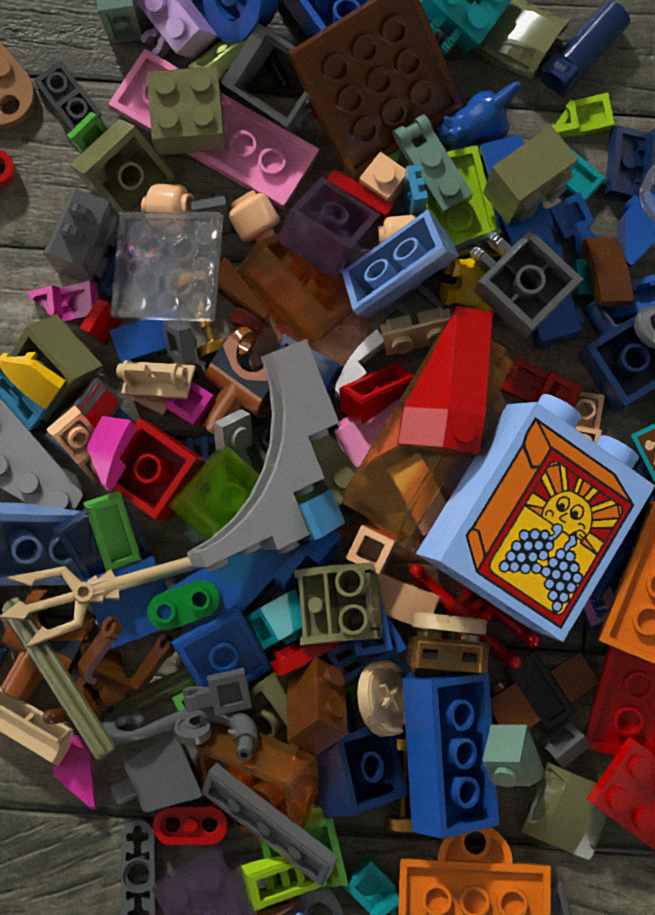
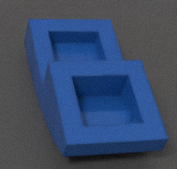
[109,311,183,363]
[272,530,342,594]

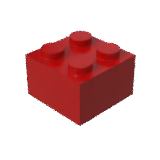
[113,418,209,522]

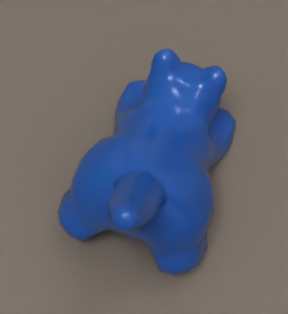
[433,82,521,152]

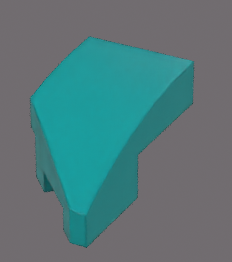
[344,856,399,915]

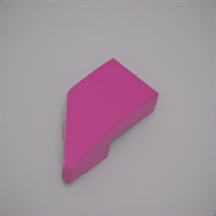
[28,281,99,323]
[87,416,137,492]
[53,735,97,810]

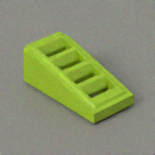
[241,855,327,911]

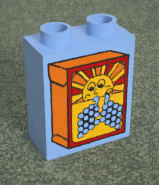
[416,394,655,642]

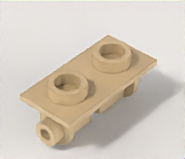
[380,307,451,356]
[116,360,196,399]

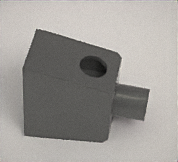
[111,729,204,812]

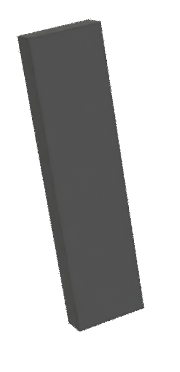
[202,763,339,886]

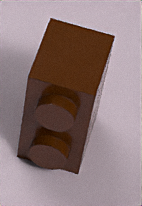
[287,657,348,755]

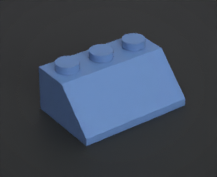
[342,209,459,317]

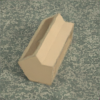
[0,688,74,766]

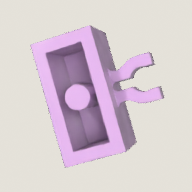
[136,0,218,60]

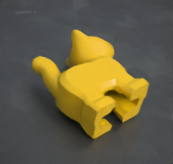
[438,258,496,314]

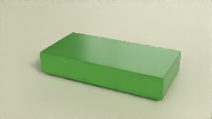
[83,491,142,571]

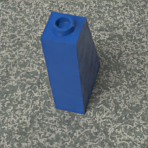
[163,547,295,634]

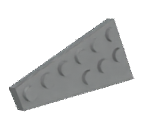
[0,398,86,511]

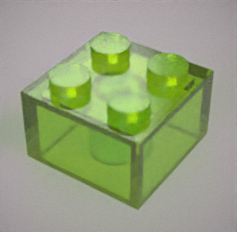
[169,445,260,540]

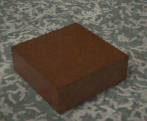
[549,652,599,703]

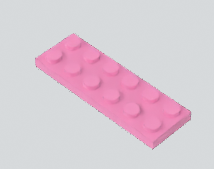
[108,49,320,210]

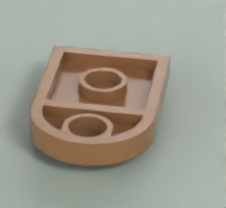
[0,42,36,130]

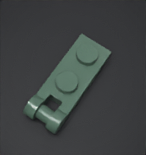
[393,114,473,215]

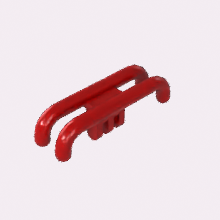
[409,564,541,669]

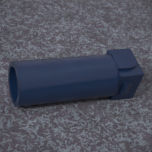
[541,0,631,98]

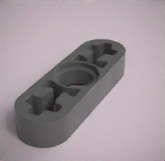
[121,817,158,915]

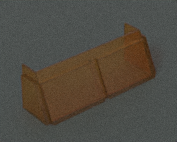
[341,320,518,544]

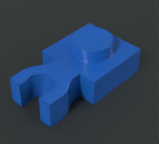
[549,191,599,259]

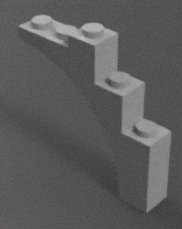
[187,339,339,571]

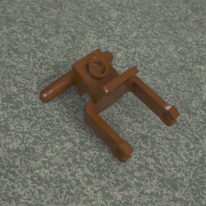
[42,616,175,731]

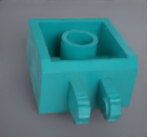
[420,0,512,56]

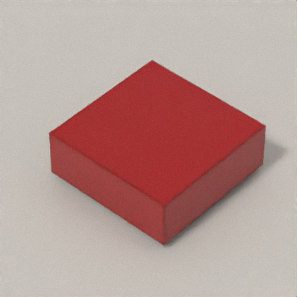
[80,298,124,346]

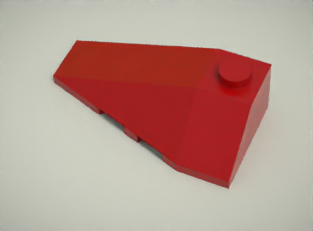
[397,306,493,457]

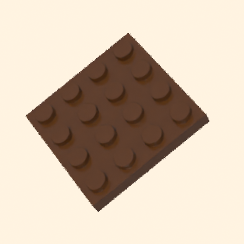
[287,0,464,179]

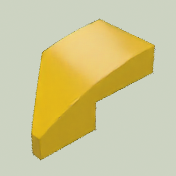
[0,352,65,410]

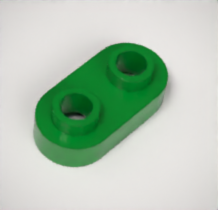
[147,580,221,630]

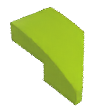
[552,92,615,137]

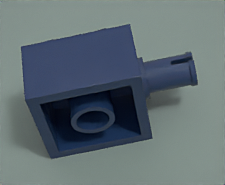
[577,300,655,414]
[310,692,408,818]

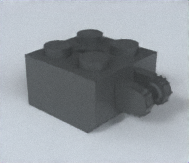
[43,189,123,283]
[469,231,583,340]

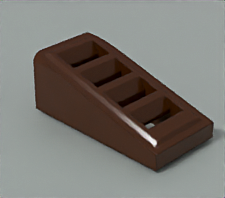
[209,257,270,327]

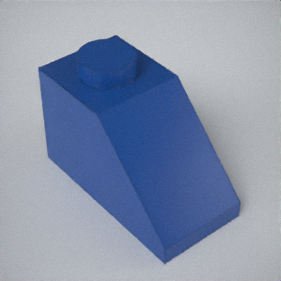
[617,189,655,270]

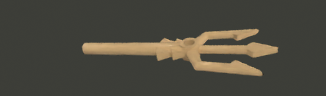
[0,557,203,649]

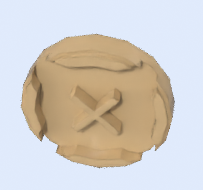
[412,612,487,635]
[357,660,405,737]

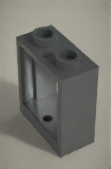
[220,23,313,135]

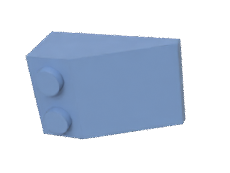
[0,502,85,585]

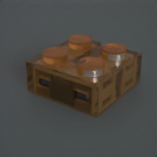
[406,629,489,673]

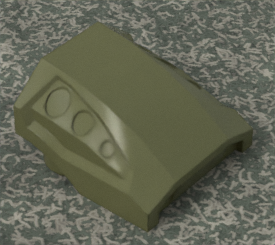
[473,0,570,80]
[294,562,383,646]
[519,762,608,860]

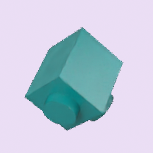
[245,589,302,650]

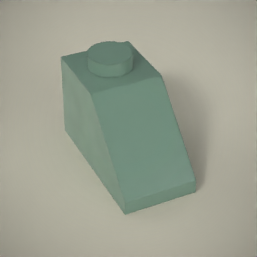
[482,725,545,787]

